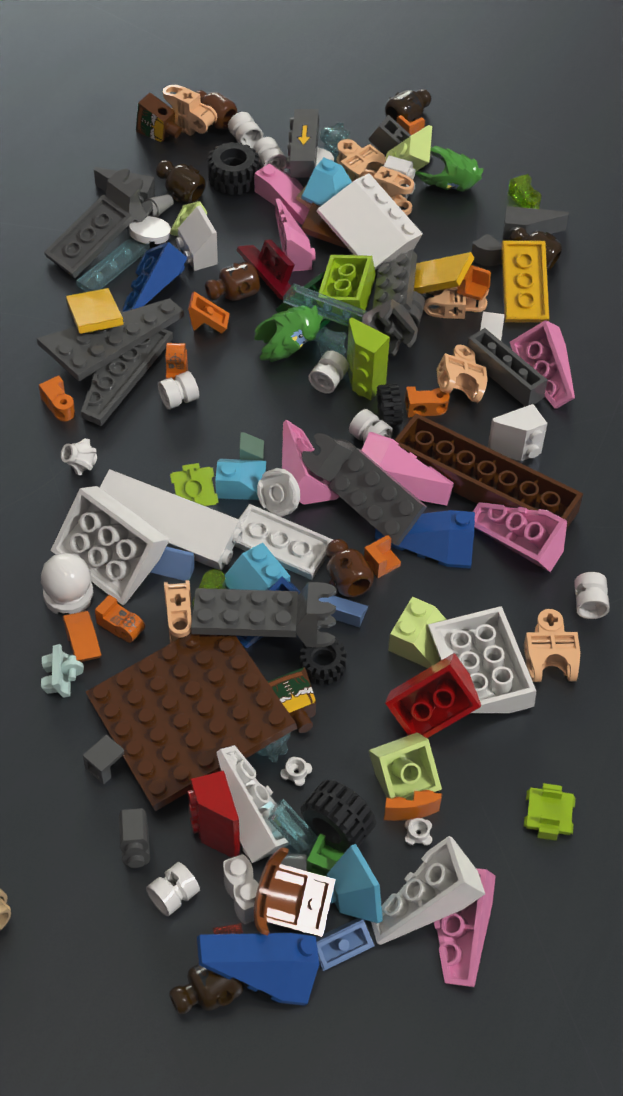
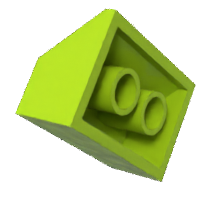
[317,255,376,320]
[347,317,390,400]

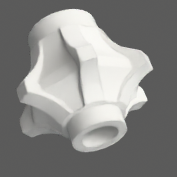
[61,438,97,475]

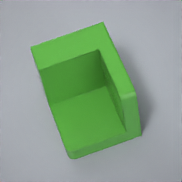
[306,834,344,877]

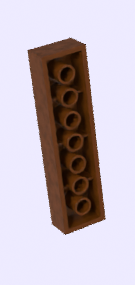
[395,413,583,530]

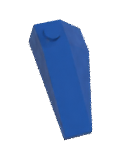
[122,242,188,312]
[375,510,475,569]
[197,933,319,1006]

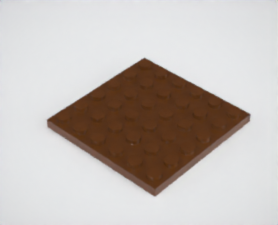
[86,632,297,811]

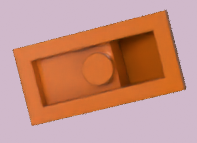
[188,291,230,333]

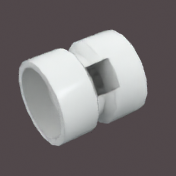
[228,112,263,148]
[253,137,286,170]
[309,351,349,393]
[158,371,199,410]
[349,409,393,443]
[574,572,609,619]
[146,862,200,916]

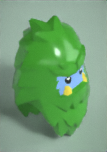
[415,146,484,192]
[254,305,323,362]

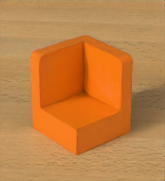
[397,115,425,135]
[457,265,491,301]
[364,535,401,578]

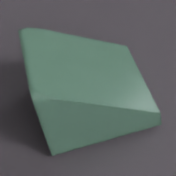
[240,432,264,461]

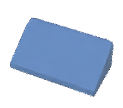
[150,546,195,581]
[319,595,368,628]
[316,918,374,971]

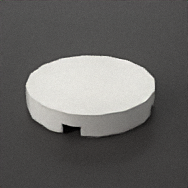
[129,216,171,244]
[257,468,300,517]

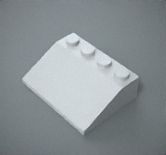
[316,173,422,270]
[51,486,170,605]
[428,606,536,713]

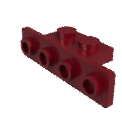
[236,239,297,301]

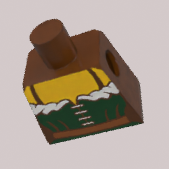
[136,93,182,142]
[267,667,316,733]

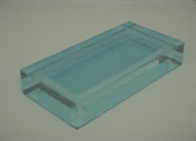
[268,799,318,857]

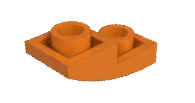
[63,611,101,662]
[384,790,442,821]

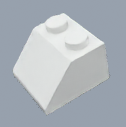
[176,205,218,271]
[488,404,547,461]

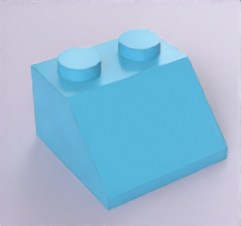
[222,543,290,590]

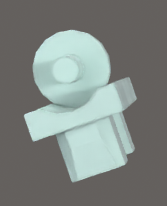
[41,644,84,698]

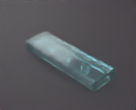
[76,237,150,292]
[283,283,368,327]

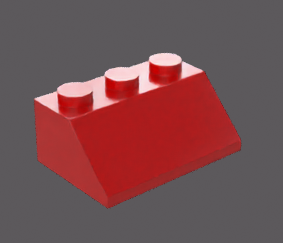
[385,653,481,738]
[187,771,240,858]

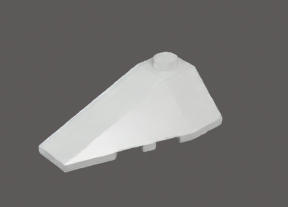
[217,745,303,863]
[371,836,485,945]

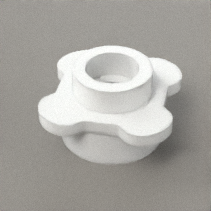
[281,757,312,786]
[405,818,432,846]

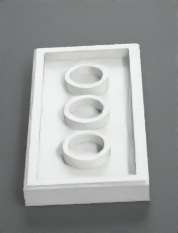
[234,504,333,580]

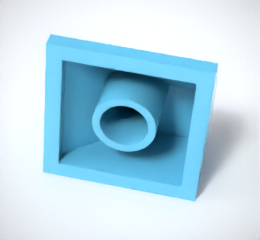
[301,158,352,206]
[216,459,266,500]
[327,844,383,923]

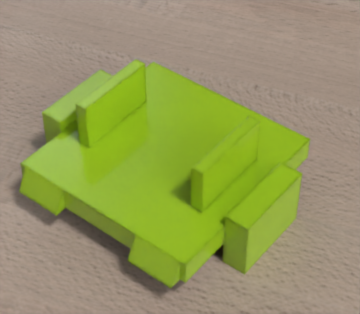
[170,463,219,507]
[524,783,575,841]

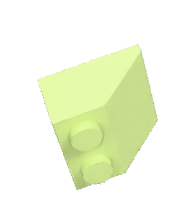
[385,125,432,172]
[388,597,447,668]
[369,733,442,800]

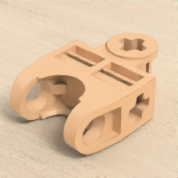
[163,85,217,136]
[336,139,386,182]
[360,166,414,216]
[424,287,489,319]
[436,345,488,403]
[164,580,192,643]
[524,609,580,682]

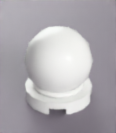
[41,553,94,614]

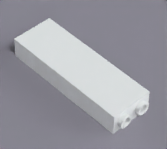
[100,469,243,571]

